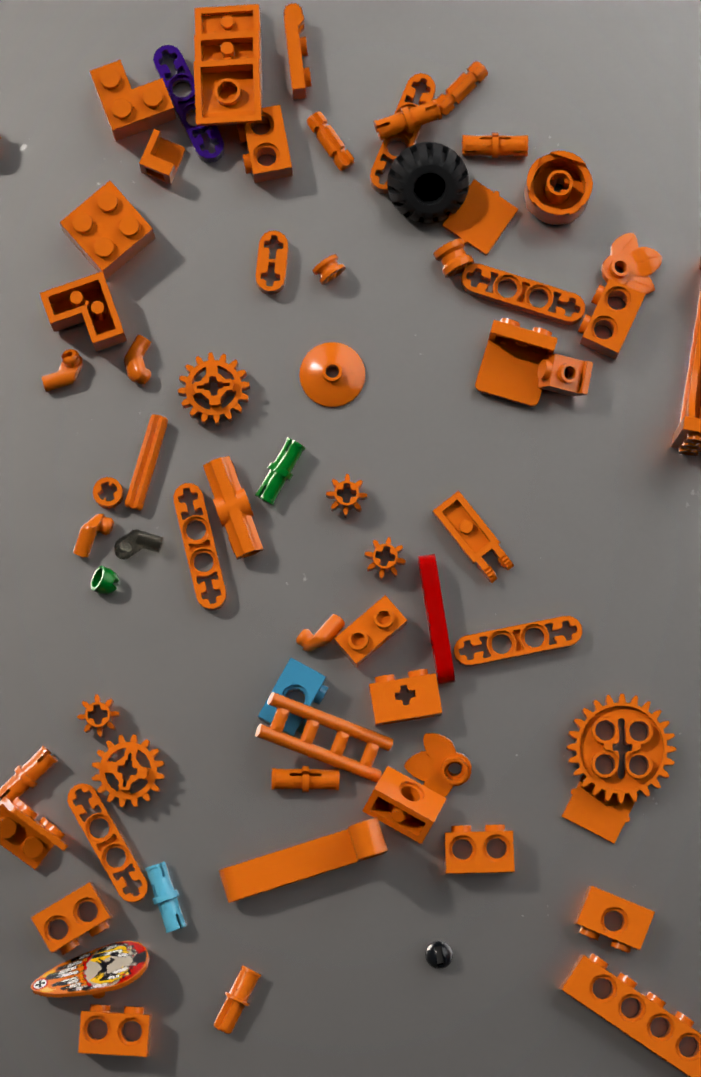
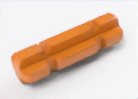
[436,61,488,116]
[307,111,354,171]

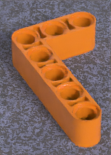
[218,817,388,903]

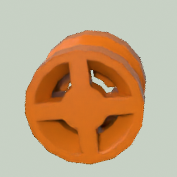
[433,238,474,278]

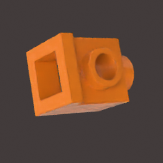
[537,354,593,397]

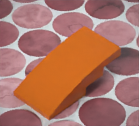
[194,4,262,126]

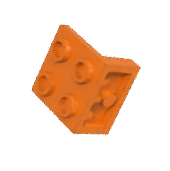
[0,796,68,870]

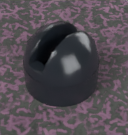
[425,941,453,969]

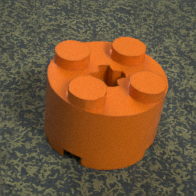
[524,151,593,225]

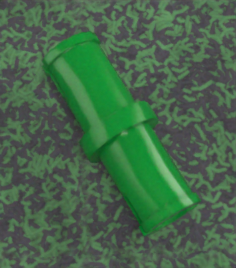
[255,437,306,505]

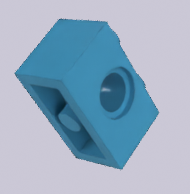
[258,658,329,737]

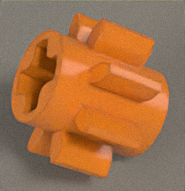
[326,474,367,517]
[364,537,406,580]
[77,694,120,737]

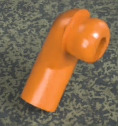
[41,349,83,392]

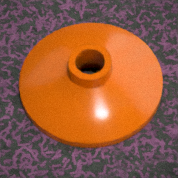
[300,342,365,407]

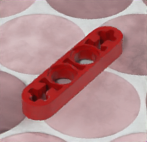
[418,554,455,684]

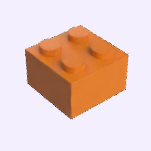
[60,180,155,280]

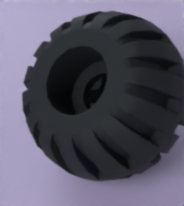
[387,142,469,223]

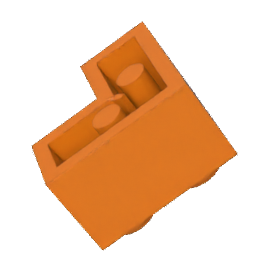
[90,60,176,141]
[40,271,127,352]

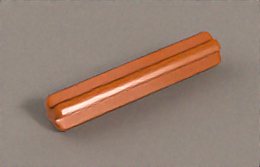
[125,414,168,511]

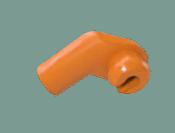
[124,334,152,385]
[73,514,114,558]
[296,614,345,652]

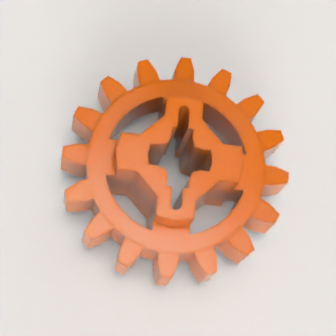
[178,352,250,426]
[92,734,165,808]

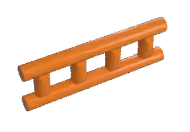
[255,692,393,783]

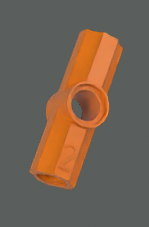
[203,456,263,559]

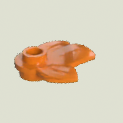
[601,233,662,294]
[404,733,472,797]

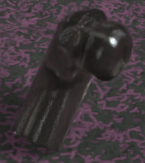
[114,529,164,560]

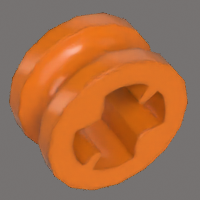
[312,254,346,285]
[93,477,124,509]

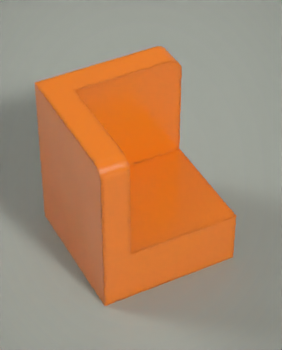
[139,129,185,184]

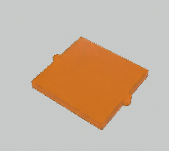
[442,179,518,256]
[561,775,639,844]

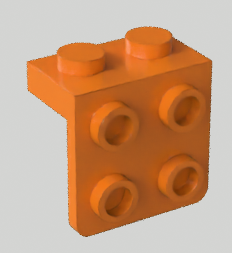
[475,318,558,407]

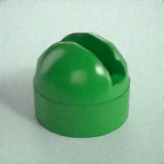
[91,565,119,595]

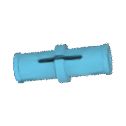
[145,862,187,933]

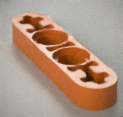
[370,73,436,194]
[461,263,585,325]
[173,483,227,611]
[453,616,582,667]
[67,783,149,902]

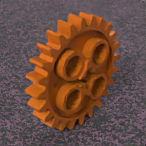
[566,693,677,804]

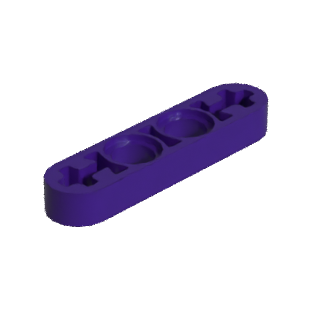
[153,45,225,163]

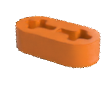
[256,231,289,295]

